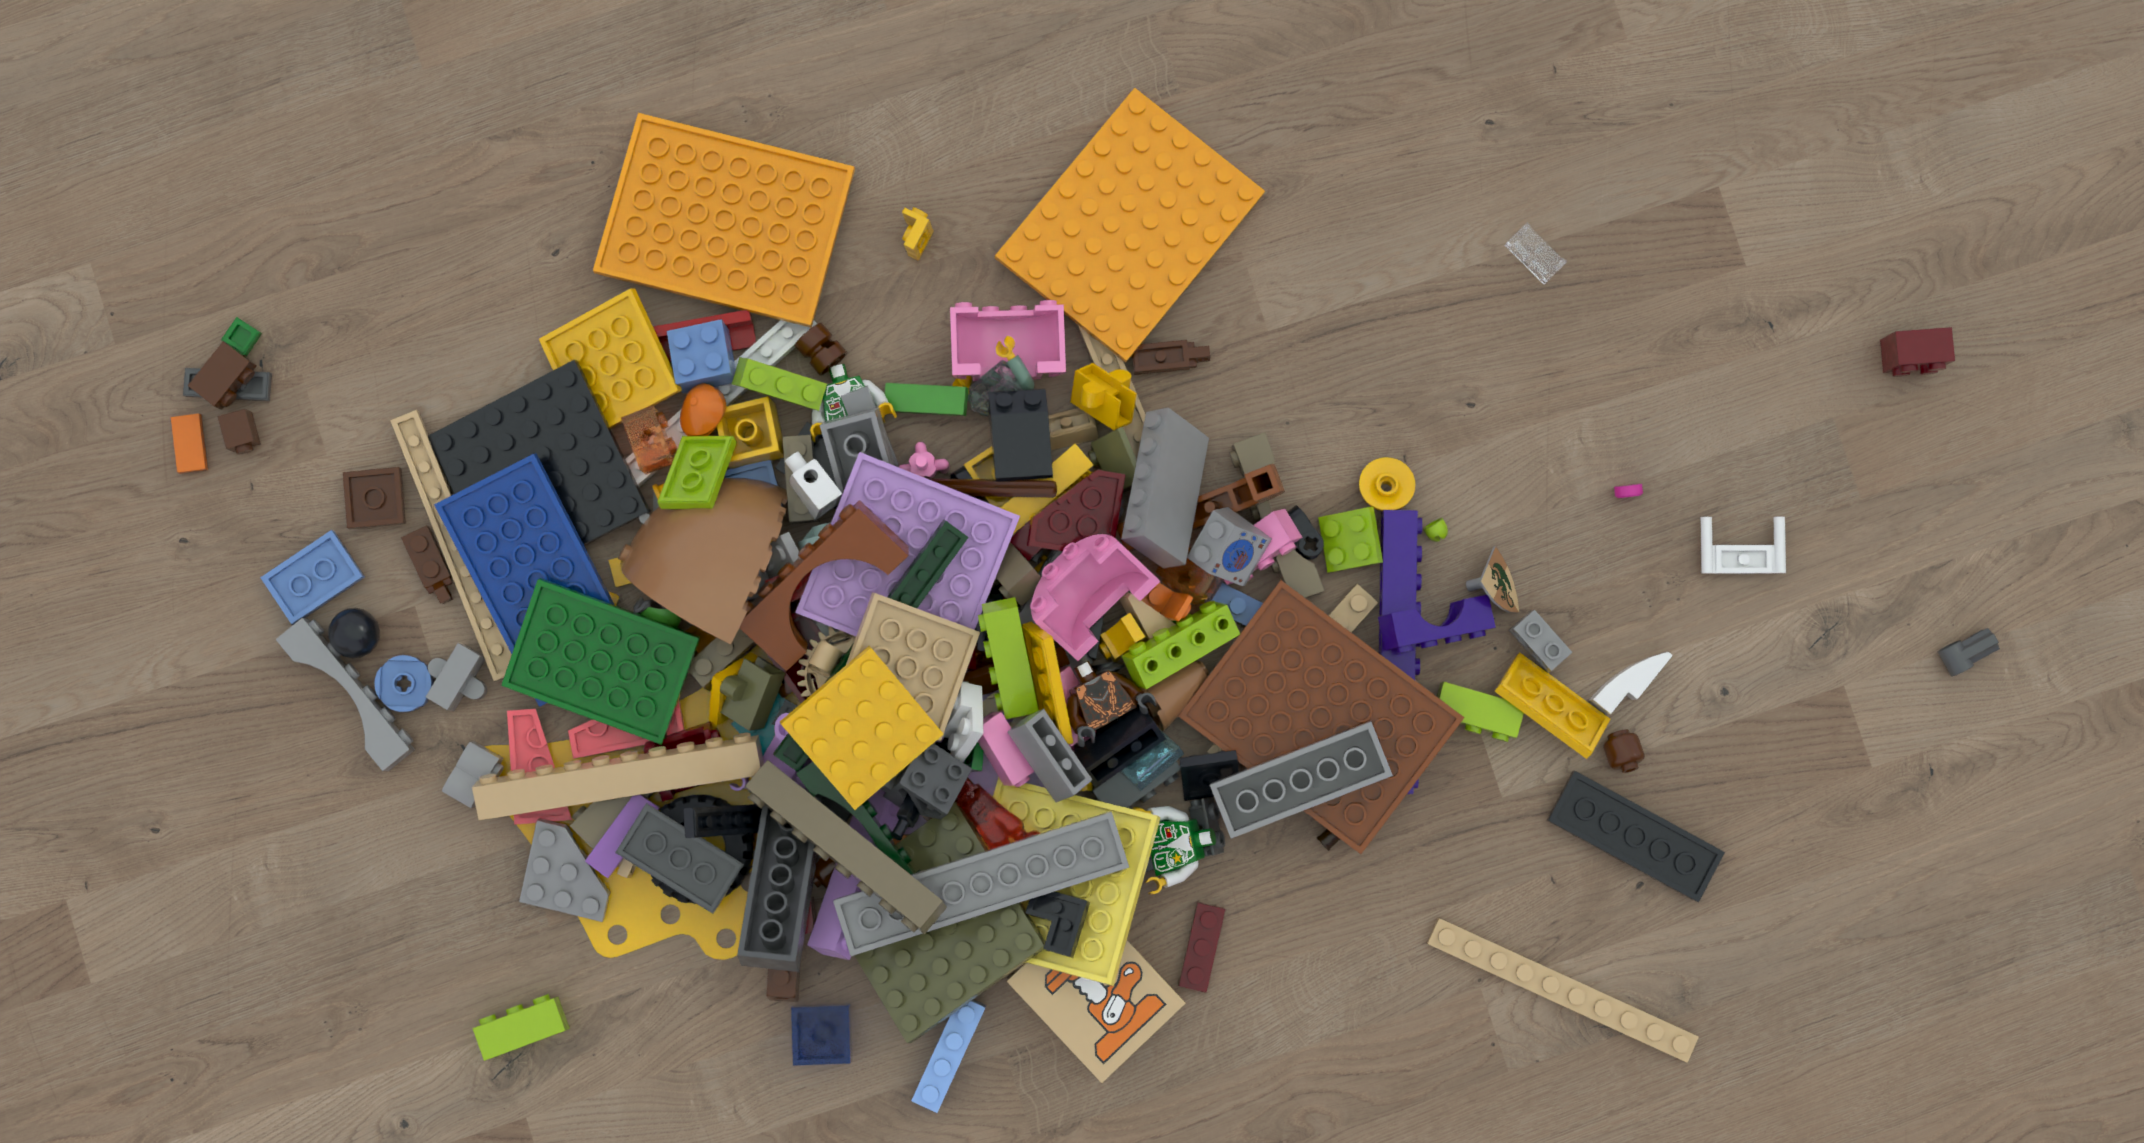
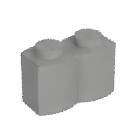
[442,741,504,808]

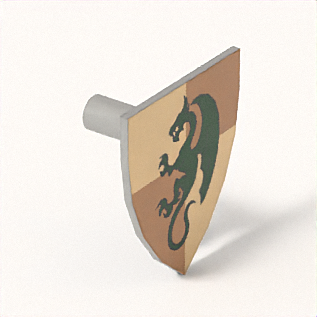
[1466,546,1519,613]

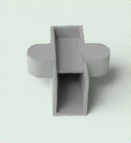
[426,643,487,711]

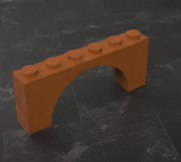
[740,500,909,671]

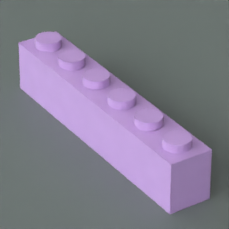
[807,789,900,960]

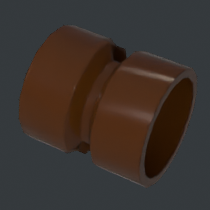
[794,322,847,376]

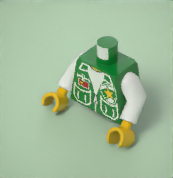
[810,364,897,442]
[1132,806,1216,895]

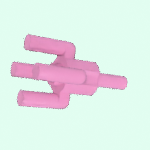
[899,442,950,479]

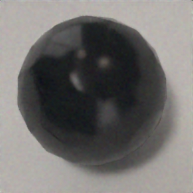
[328,608,380,659]

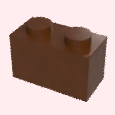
[188,341,257,410]

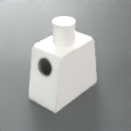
[785,451,842,520]

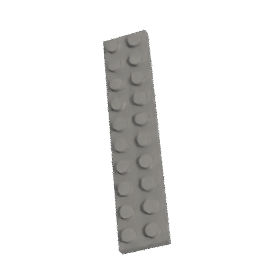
[833,811,1129,956]

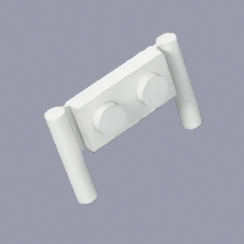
[1700,517,1786,574]

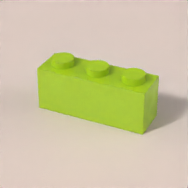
[732,357,827,411]
[1437,682,1524,742]
[472,994,570,1061]

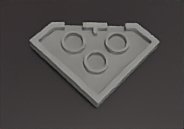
[519,818,610,922]

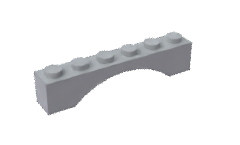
[276,618,415,771]

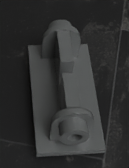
[1188,797,1225,856]

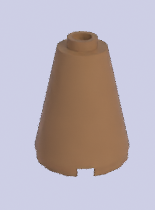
[1135,661,1209,731]

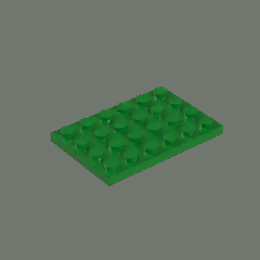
[501,578,701,745]

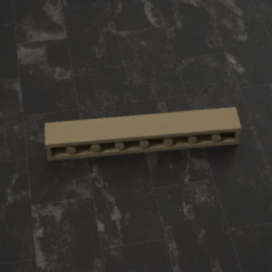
[745,760,947,935]

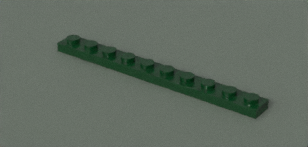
[773,520,969,772]

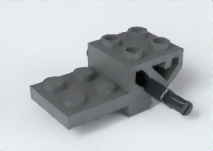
[880,737,972,840]

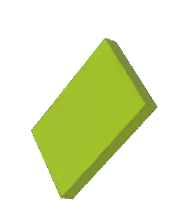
[657,436,737,509]

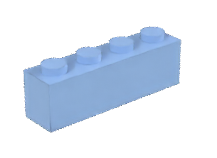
[911,999,986,1113]

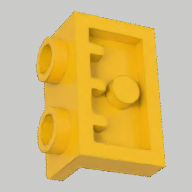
[902,207,934,261]

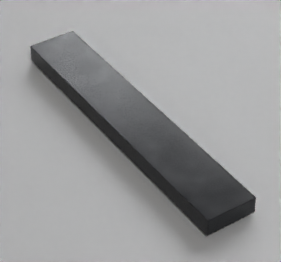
[684,804,762,838]

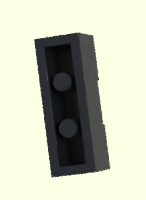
[1073,704,1166,789]

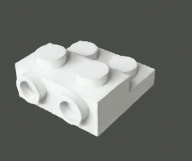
[943,682,984,762]

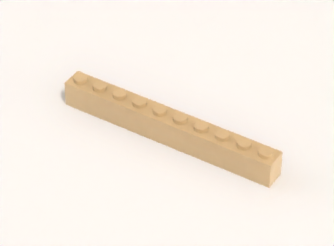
[472,733,764,820]

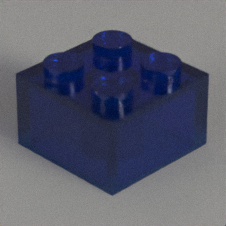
[791,1003,853,1066]

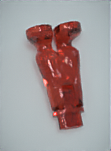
[956,777,1040,849]

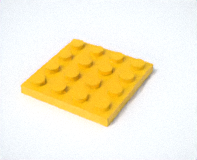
[539,288,682,429]
[780,646,944,810]

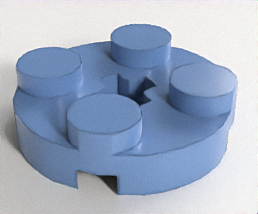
[374,655,434,712]

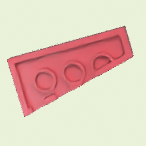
[568,700,685,759]
[507,709,572,825]

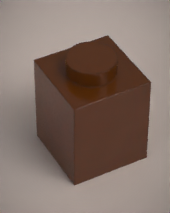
[217,409,261,455]

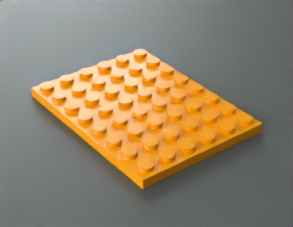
[995,88,1265,363]
[593,113,855,328]

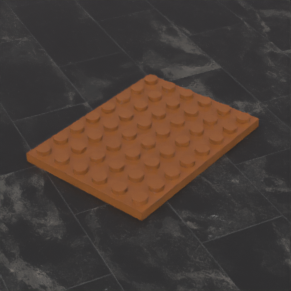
[1178,580,1465,854]

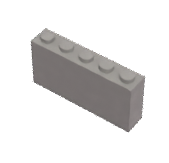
[1121,408,1209,568]

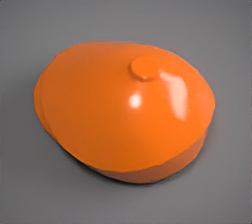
[680,383,726,436]

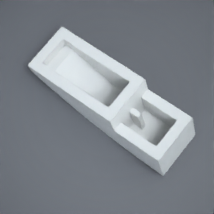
[1588,652,1673,715]

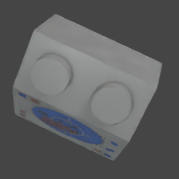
[1187,507,1272,586]

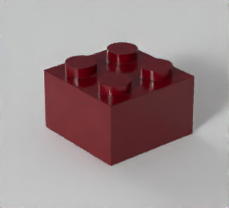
[1880,327,1955,377]

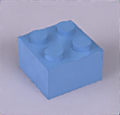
[667,319,736,394]

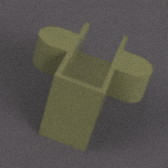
[720,656,786,731]

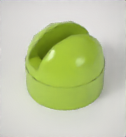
[1423,518,1448,542]

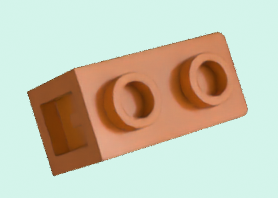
[1141,582,1193,622]

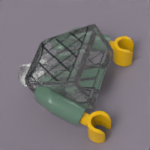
[952,336,1035,416]

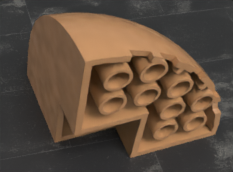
[618,478,787,644]

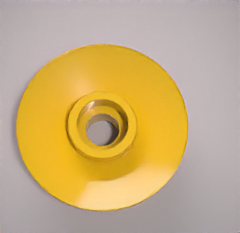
[1359,457,1415,511]

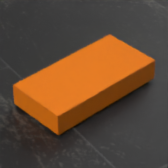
[171,413,208,474]

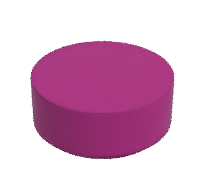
[1614,484,1643,498]

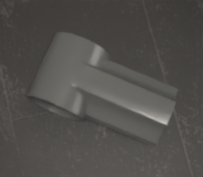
[1937,628,2000,677]

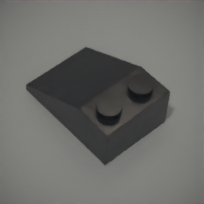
[988,389,1053,482]

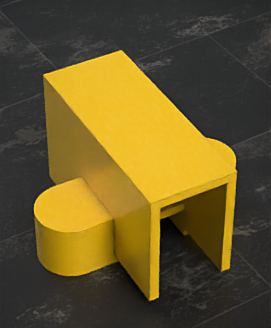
[1070,363,1137,430]

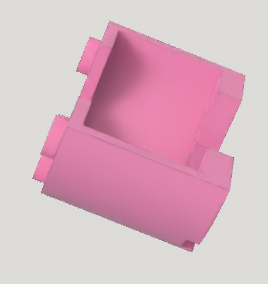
[950,300,1066,382]
[1030,534,1160,661]

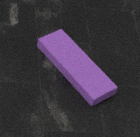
[585,794,660,878]

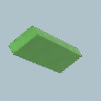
[885,383,969,416]

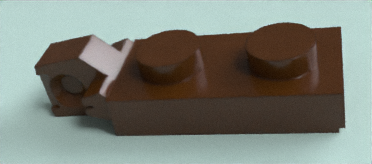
[1132,340,1210,375]
[401,525,454,604]

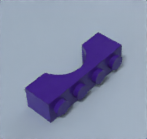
[1378,595,1496,654]

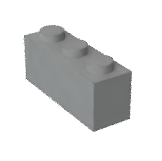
[1008,709,1092,802]

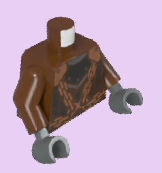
[1067,661,1156,747]

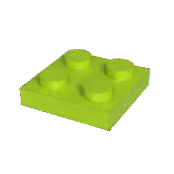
[1318,507,1383,573]

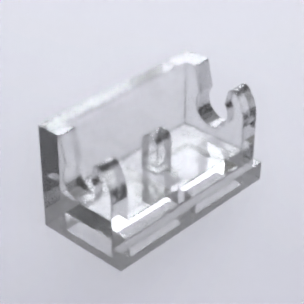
[1505,222,1567,284]

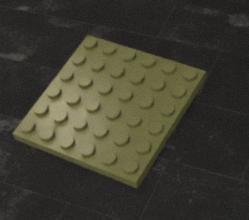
[821,802,1045,1043]

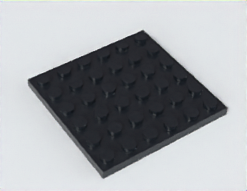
[428,360,651,546]

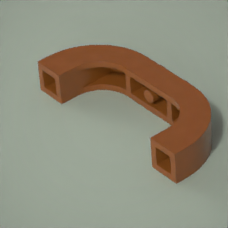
[1117,464,1285,551]

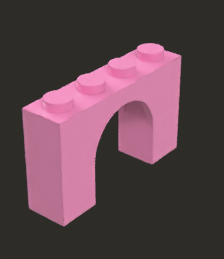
[978,666,1097,787]

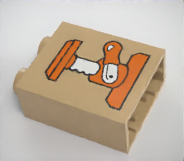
[1007,940,1186,1083]

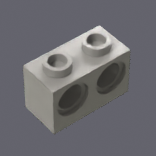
[1509,610,1572,672]

